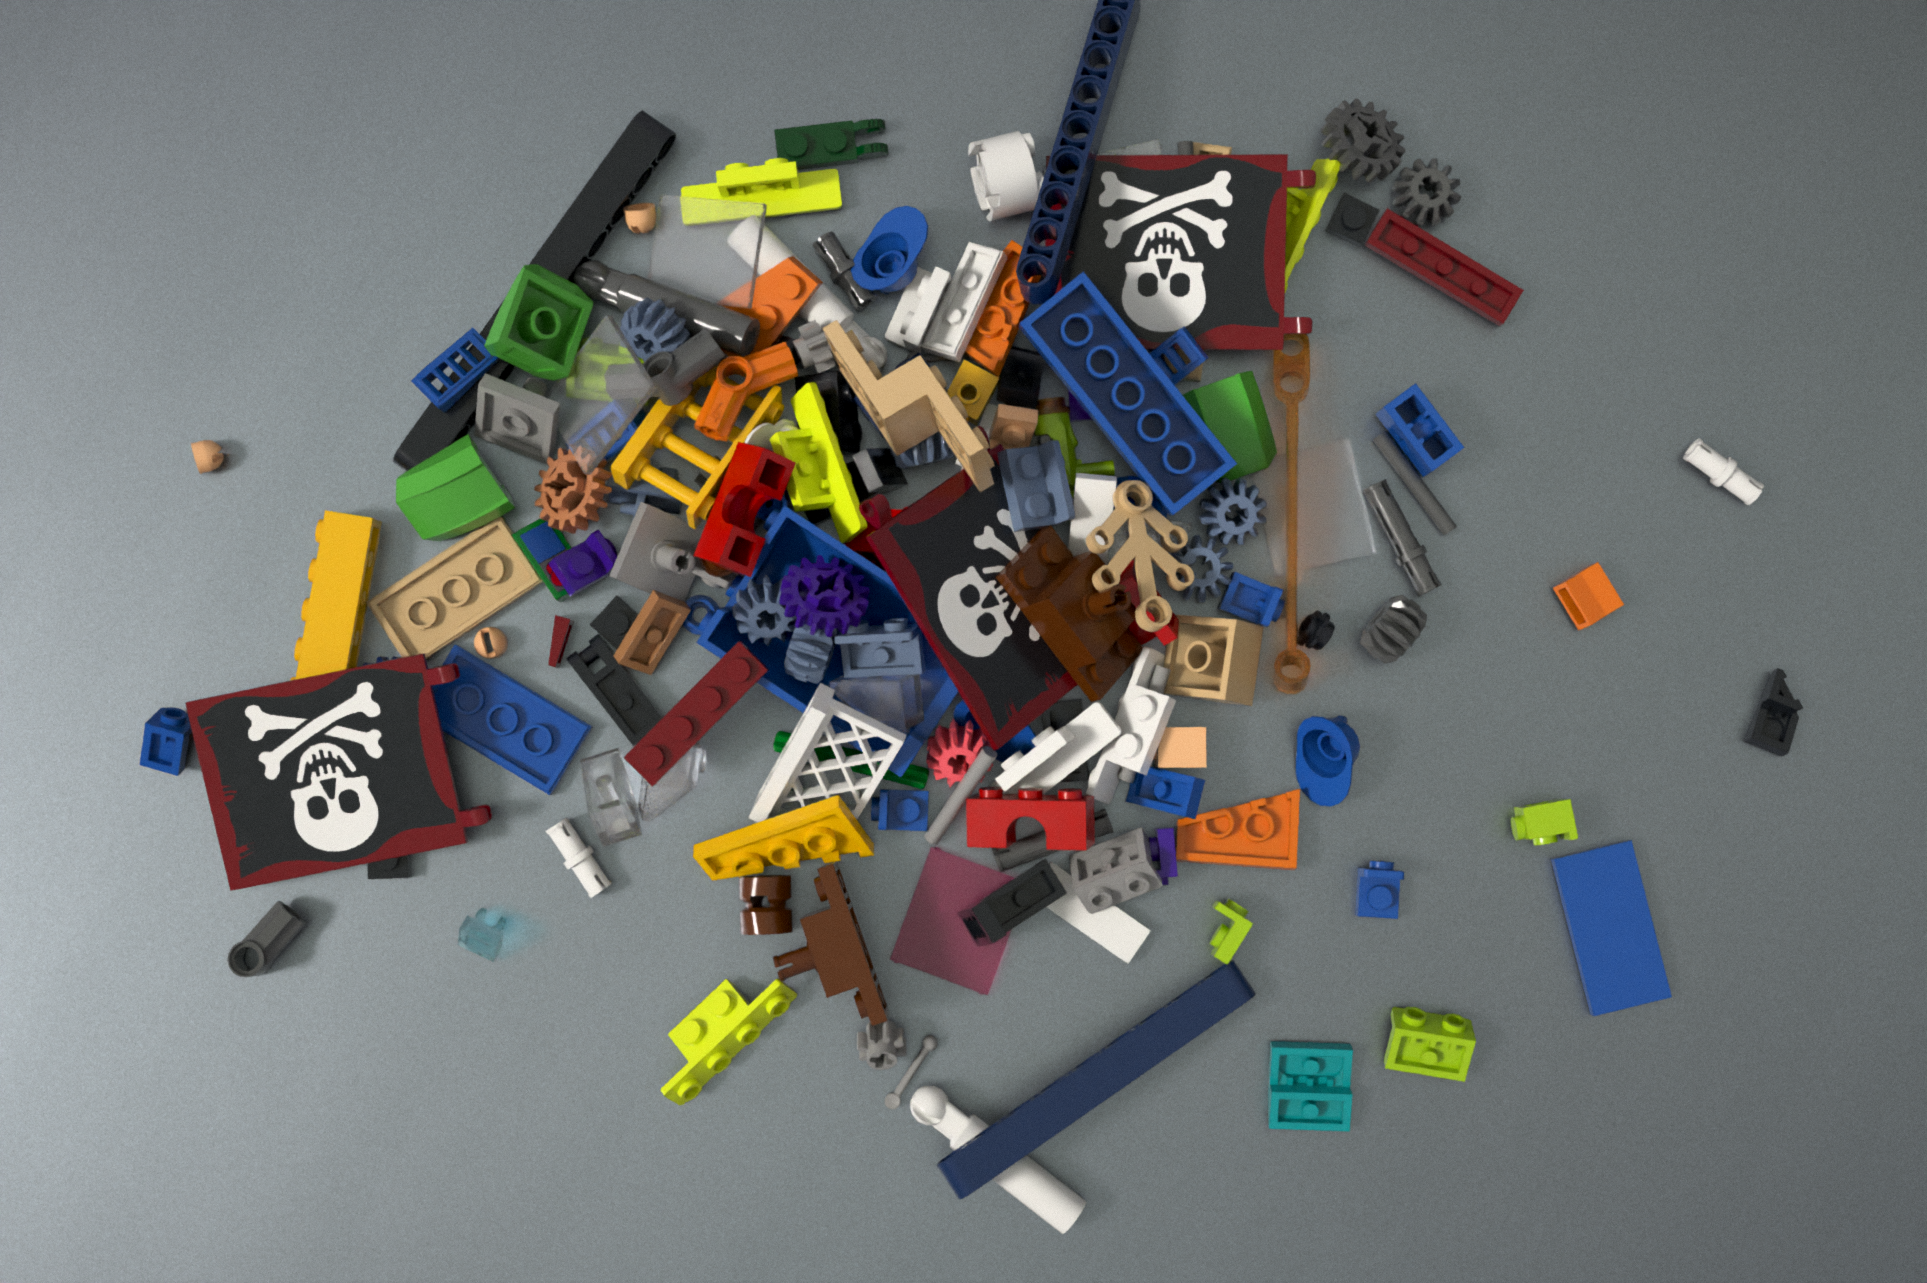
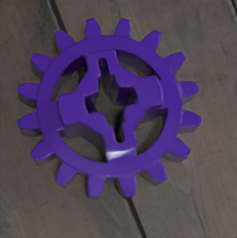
[779,555,870,637]

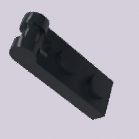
[566,634,663,746]

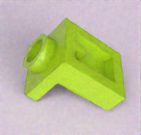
[1209,899,1253,965]

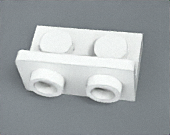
[885,266,951,354]

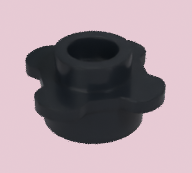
[1297,610,1335,650]

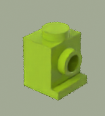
[1511,798,1578,846]

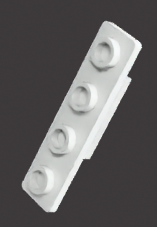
[1086,646,1176,805]
[988,701,1122,795]

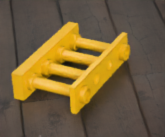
[610,366,784,530]

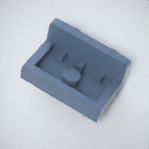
[833,618,926,678]

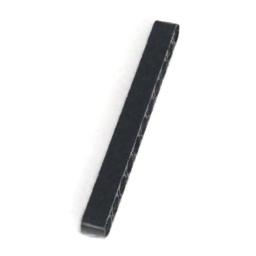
[393,110,676,472]

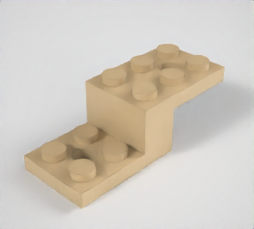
[823,320,995,492]

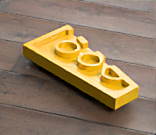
[693,795,874,881]

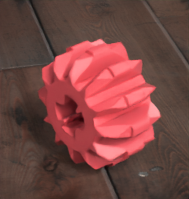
[926,718,993,788]

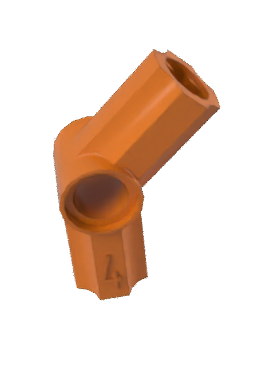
[694,342,798,442]

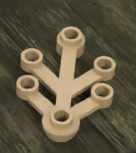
[1086,480,1194,632]

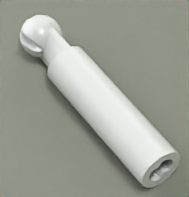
[728,215,887,371]
[910,1086,1087,1234]

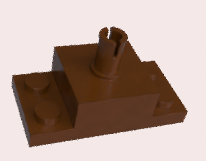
[996,525,1143,702]
[773,861,890,1026]

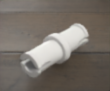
[1683,438,1764,505]
[545,817,612,898]

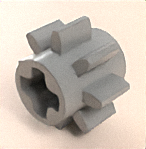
[792,320,836,374]
[857,1020,907,1070]

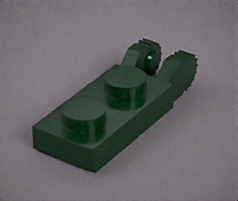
[774,119,889,170]

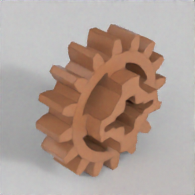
[534,445,612,534]

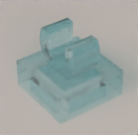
[457,908,506,962]

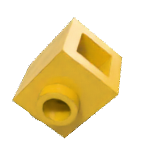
[947,360,1000,426]

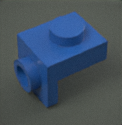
[1218,572,1285,627]

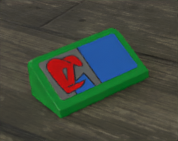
[512,519,572,602]

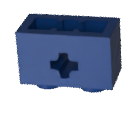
[1375,383,1465,477]

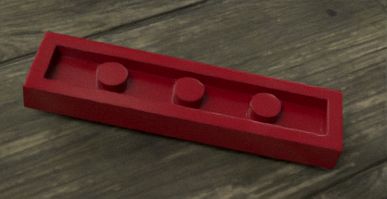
[1365,208,1524,326]
[624,641,770,787]

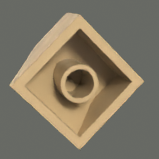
[1163,615,1264,706]

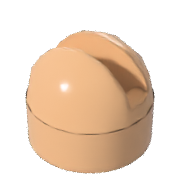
[623,203,657,234]
[191,440,224,474]
[474,627,508,659]

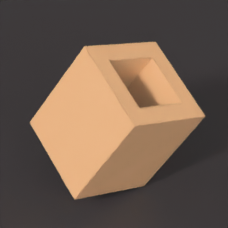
[1153,727,1207,768]

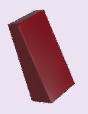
[548,615,574,668]

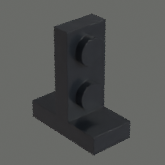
[805,448,908,526]
[957,859,1067,947]

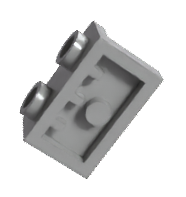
[1069,827,1162,914]

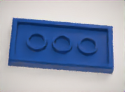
[432,644,593,795]
[1551,840,1672,1016]

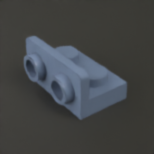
[997,440,1075,532]

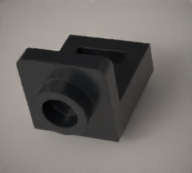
[996,346,1045,409]

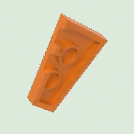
[964,240,1041,378]
[718,256,823,357]
[1175,789,1300,870]

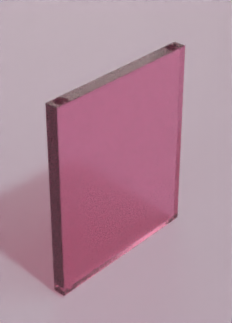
[890,847,1015,995]

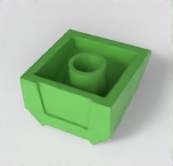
[484,264,593,381]
[1182,370,1277,483]
[396,434,515,541]

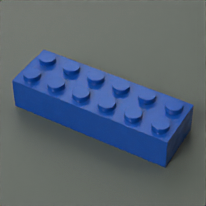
[1019,271,1237,516]

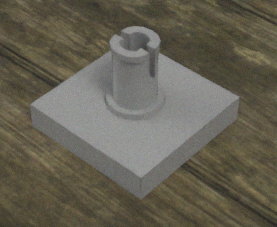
[474,373,560,465]
[609,502,704,602]

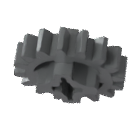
[1321,98,1405,183]

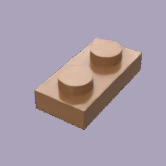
[613,590,691,675]

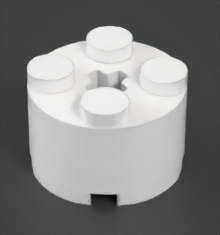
[968,131,1044,221]

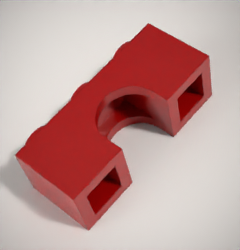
[693,442,796,577]
[966,787,1095,851]

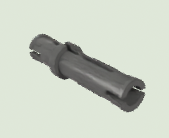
[1362,479,1442,597]
[992,808,1114,873]

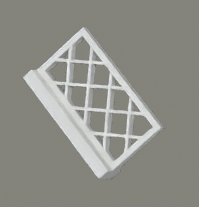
[748,683,906,822]

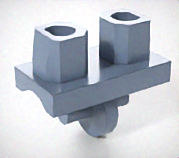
[606,467,682,519]

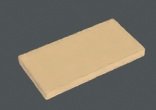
[366,516,544,660]

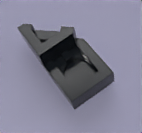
[1745,668,1803,757]

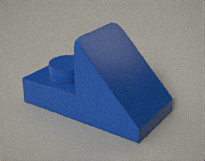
[1126,766,1205,819]

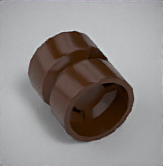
[739,875,793,935]

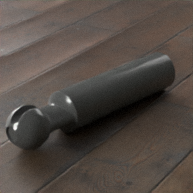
[573,260,760,357]

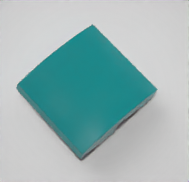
[1268,1041,1353,1132]

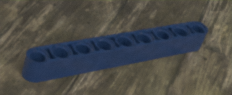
[1016,0,1141,304]
[937,960,1256,1200]

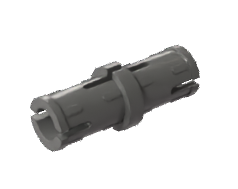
[812,231,877,311]

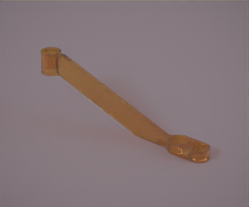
[1273,334,1311,694]

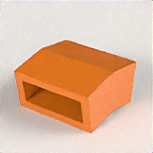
[1553,562,1624,631]

